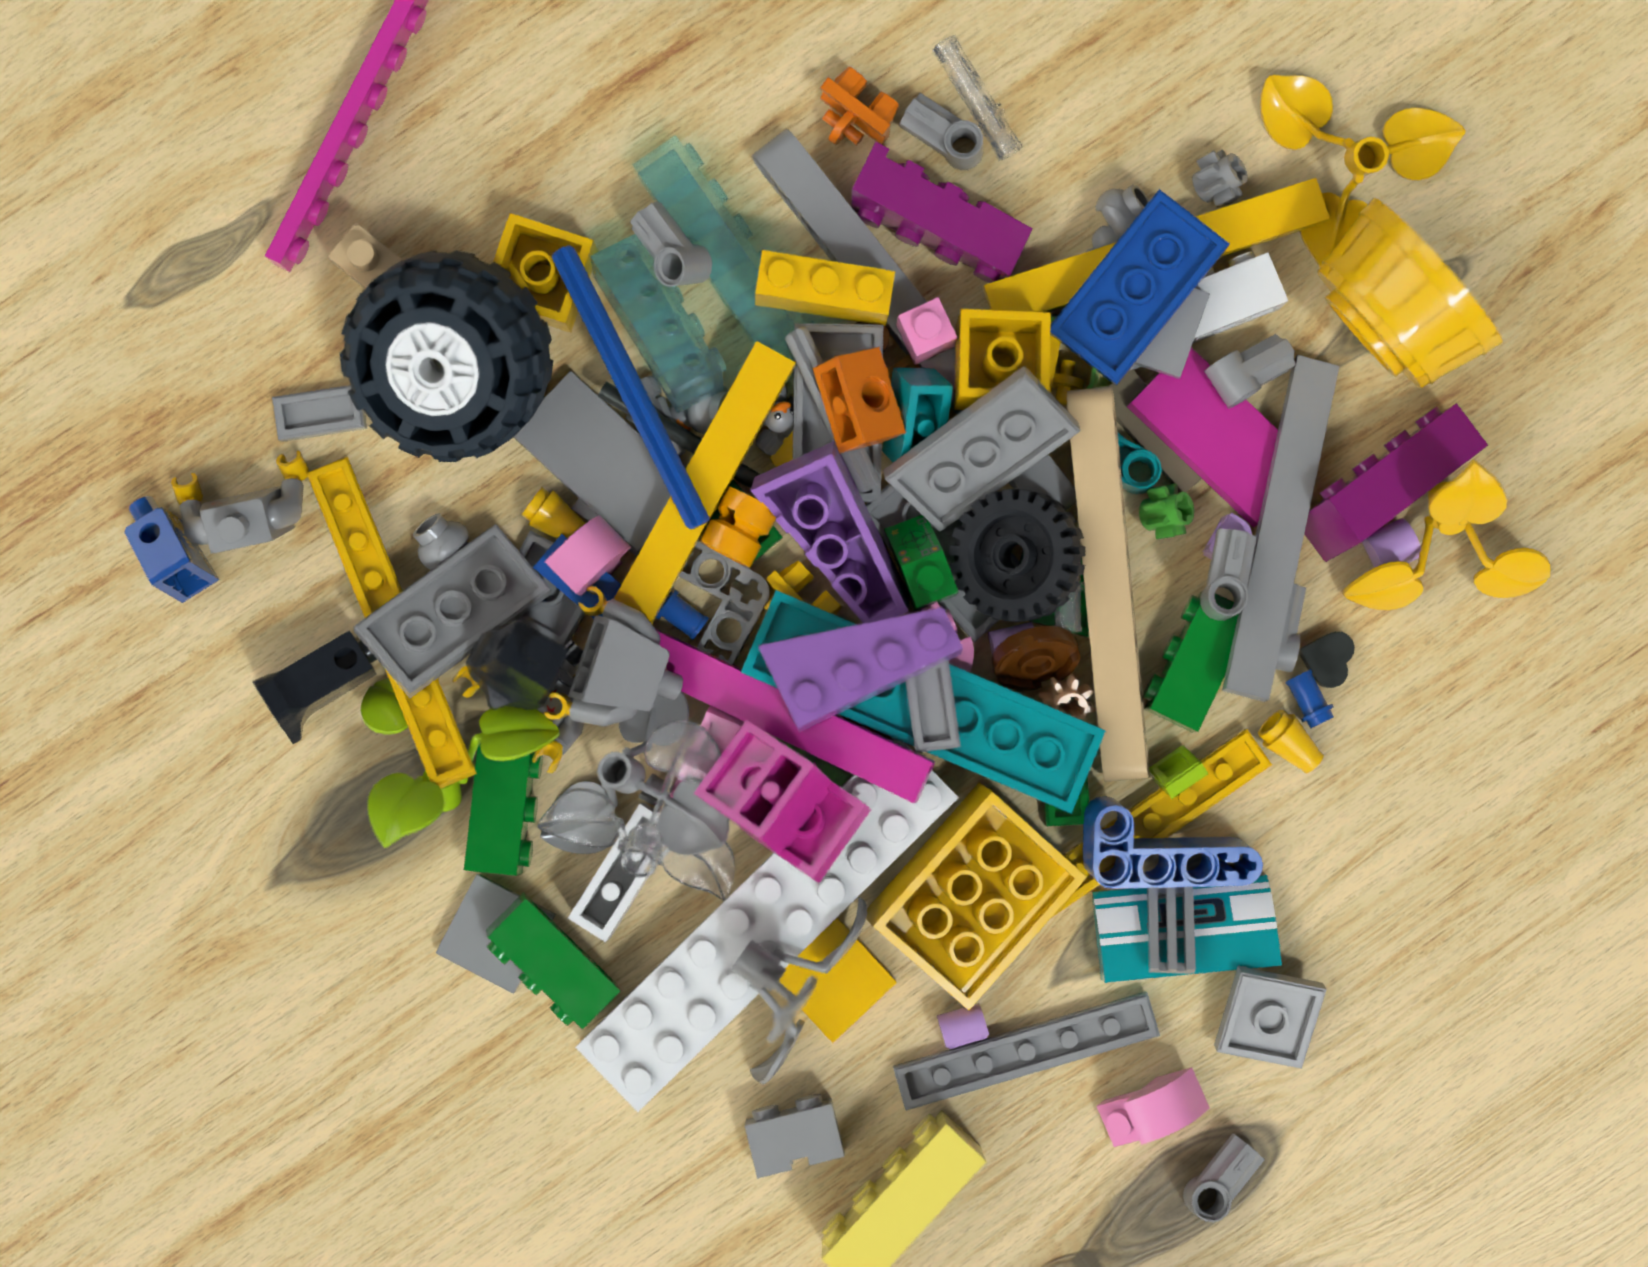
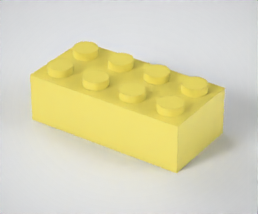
[821,1110,987,1267]

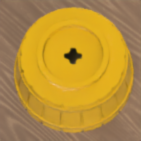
[1317,198,1503,388]

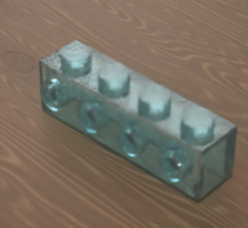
[590,234,727,414]

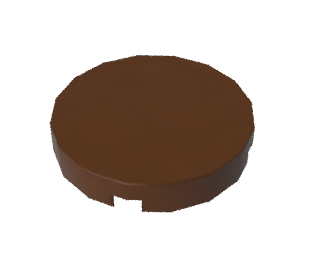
[991,626,1080,691]

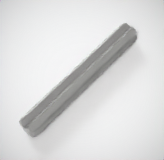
[785,327,880,493]

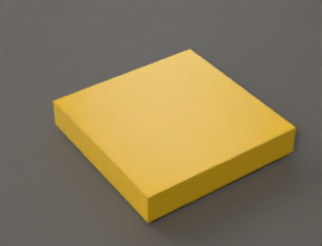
[779,917,897,1043]

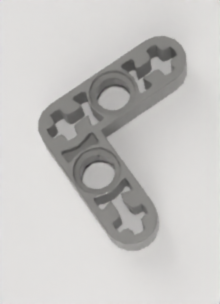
[679,542,770,665]

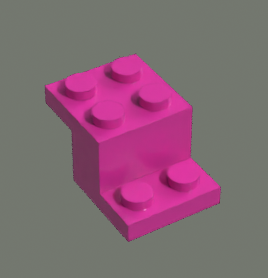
[694,720,871,884]

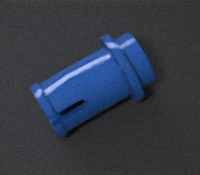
[656,590,709,640]
[1286,670,1334,729]

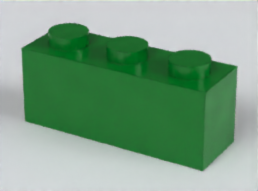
[1143,591,1238,732]
[464,744,543,876]
[486,892,621,1030]

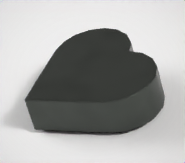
[1299,631,1355,688]

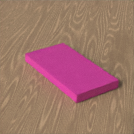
[1127,347,1278,528]

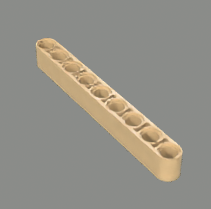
[1067,386,1149,782]

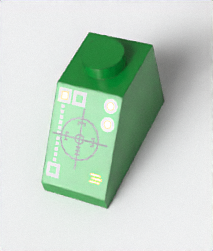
[884,515,959,611]

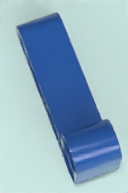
[1083,796,1263,889]

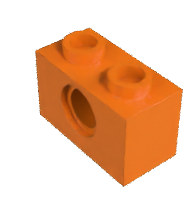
[813,347,906,454]

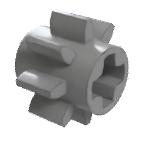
[1192,150,1248,207]

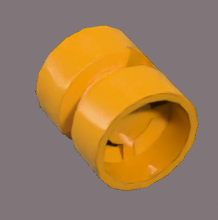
[700,486,776,568]

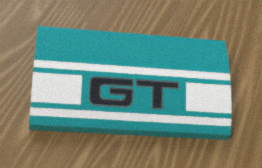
[1092,875,1282,983]

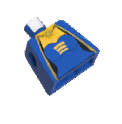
[124,496,219,603]

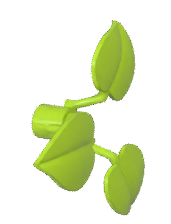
[361,678,560,848]

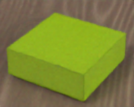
[1149,745,1208,799]

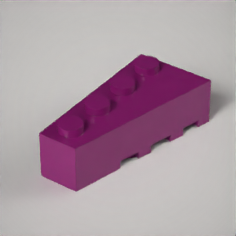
[851,141,1033,283]
[1304,403,1488,563]

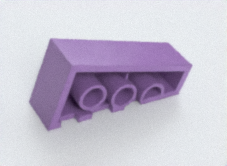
[750,441,909,624]
[758,607,963,733]

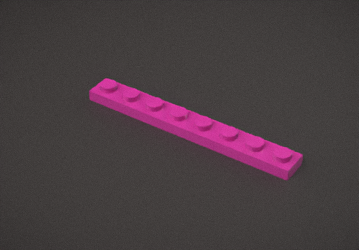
[265,0,429,272]

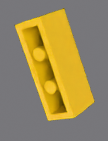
[755,250,895,326]

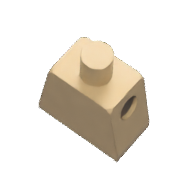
[328,223,403,289]

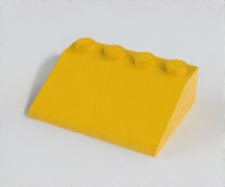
[866,782,1087,1010]

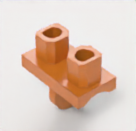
[820,66,899,145]

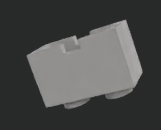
[745,1094,844,1179]

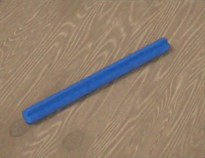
[552,245,709,529]

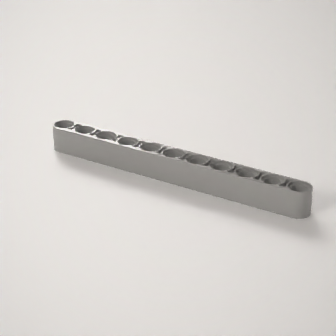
[752,129,1076,511]

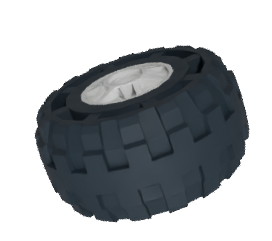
[340,250,553,462]

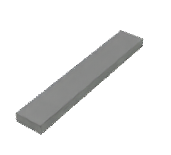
[893,992,1160,1111]

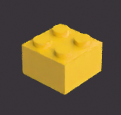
[493,213,599,333]
[954,309,1051,410]

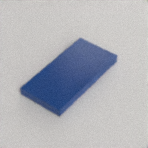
[1050,189,1230,386]

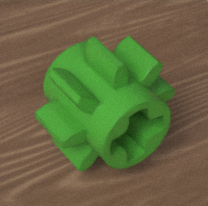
[1139,483,1194,539]

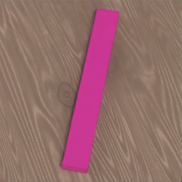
[655,628,935,803]

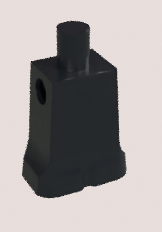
[466,620,570,710]
[252,630,377,745]

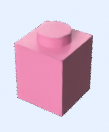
[896,297,957,365]

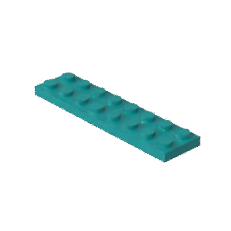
[741,590,1106,813]

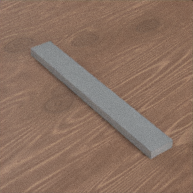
[1222,355,1340,702]

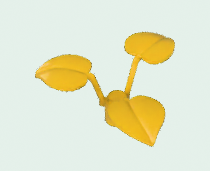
[1260,75,1466,267]
[1342,460,1551,610]

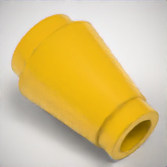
[521,487,586,539]
[1258,710,1324,774]

